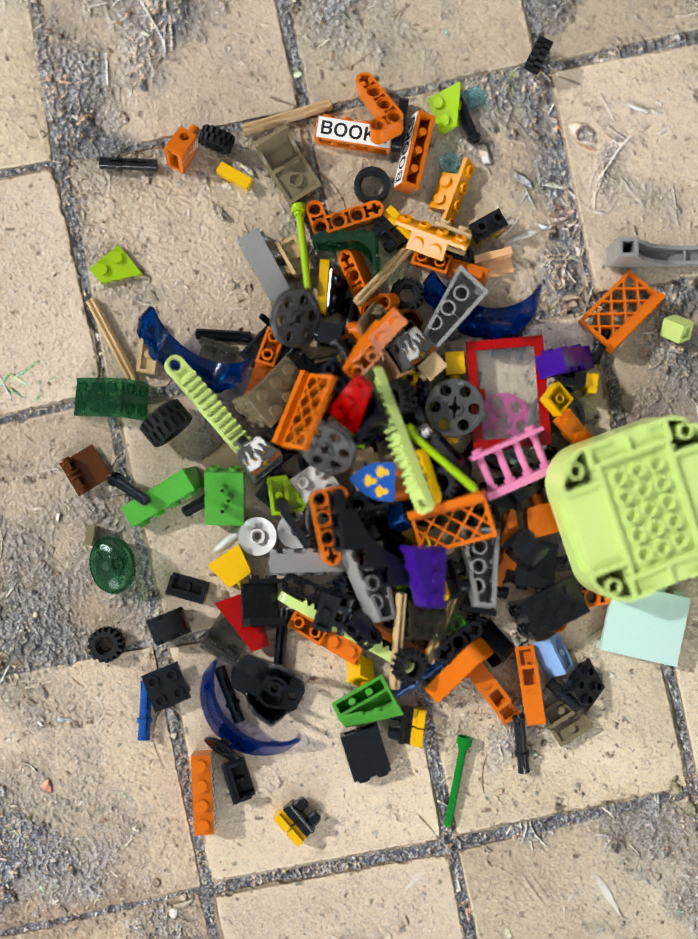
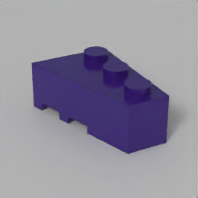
[534,344,595,380]
[400,545,446,608]

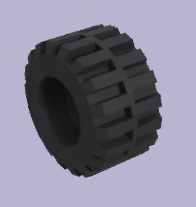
[139,399,192,447]

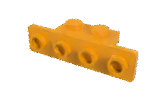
[429,157,475,227]
[394,214,471,261]

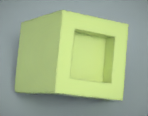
[660,314,694,344]

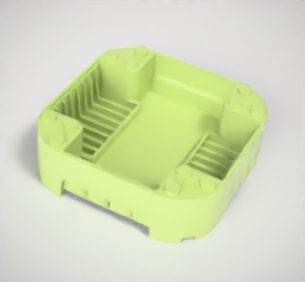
[545,416,698,602]

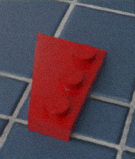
[327,372,374,434]
[215,594,270,652]

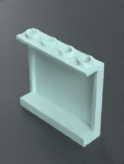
[596,588,691,667]

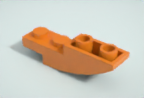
[410,251,490,287]
[342,307,408,379]
[245,326,283,394]
[553,408,594,445]
[497,509,519,587]
[287,610,363,665]
[515,645,546,726]
[467,663,520,725]

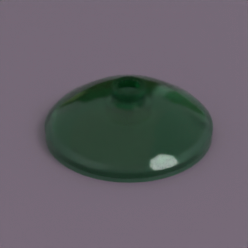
[89,536,136,594]

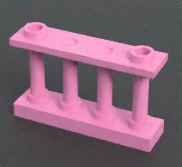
[467,424,550,501]

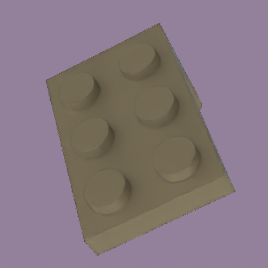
[255,124,322,207]
[232,356,300,429]

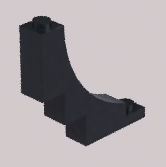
[328,489,411,588]

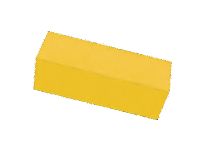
[216,161,253,192]

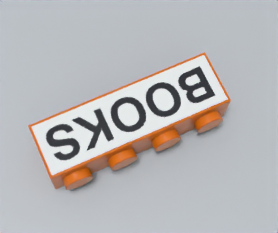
[393,110,435,195]
[315,114,392,156]
[191,750,217,836]

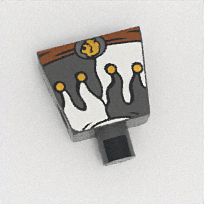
[389,326,437,373]
[236,435,283,484]

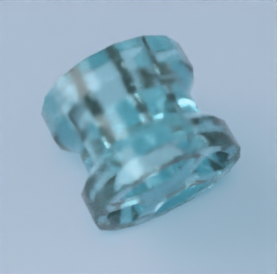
[439,152,459,174]

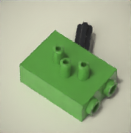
[181,465,246,526]

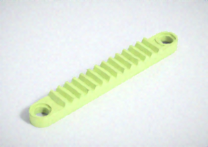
[164,355,270,477]
[365,364,434,515]
[277,590,415,673]

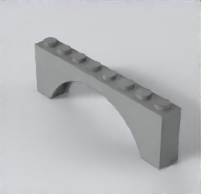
[606,237,698,268]

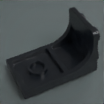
[508,576,590,639]

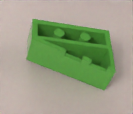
[331,674,405,728]

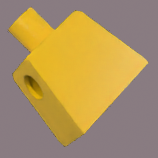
[208,544,253,589]

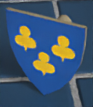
[350,462,396,502]

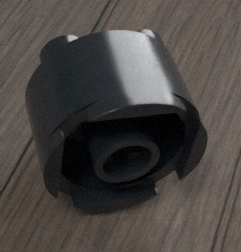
[502,528,549,573]
[146,607,192,646]

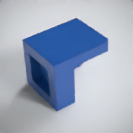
[387,501,413,532]

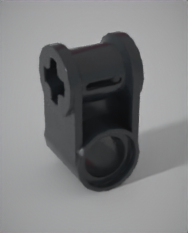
[343,611,382,650]

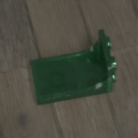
[313,229,380,278]
[74,378,149,421]

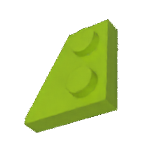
[427,81,463,135]
[89,245,143,285]
[266,474,306,516]

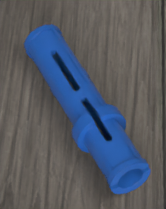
[392,657,445,698]
[137,680,153,741]

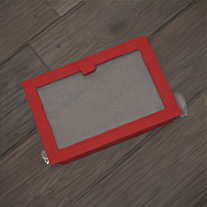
[465,329,552,450]

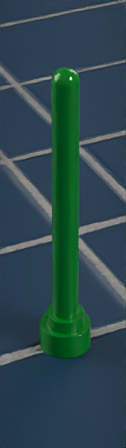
[444,734,473,828]

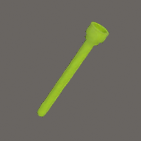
[291,202,312,290]
[405,423,478,492]

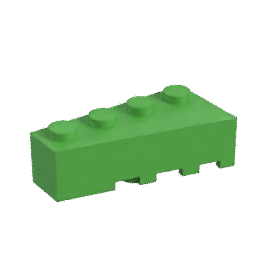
[121,466,204,528]

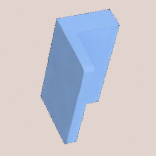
[532,632,575,678]

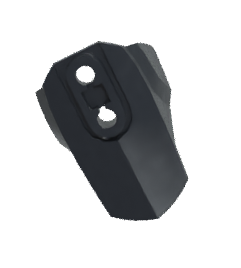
[231,654,305,726]

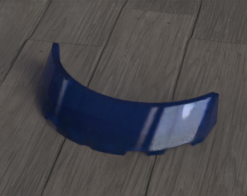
[423,271,543,339]
[137,305,253,393]
[200,657,301,756]

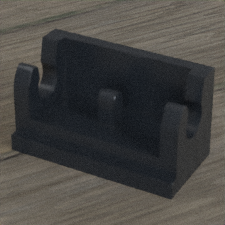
[165,572,211,604]
[222,756,256,805]

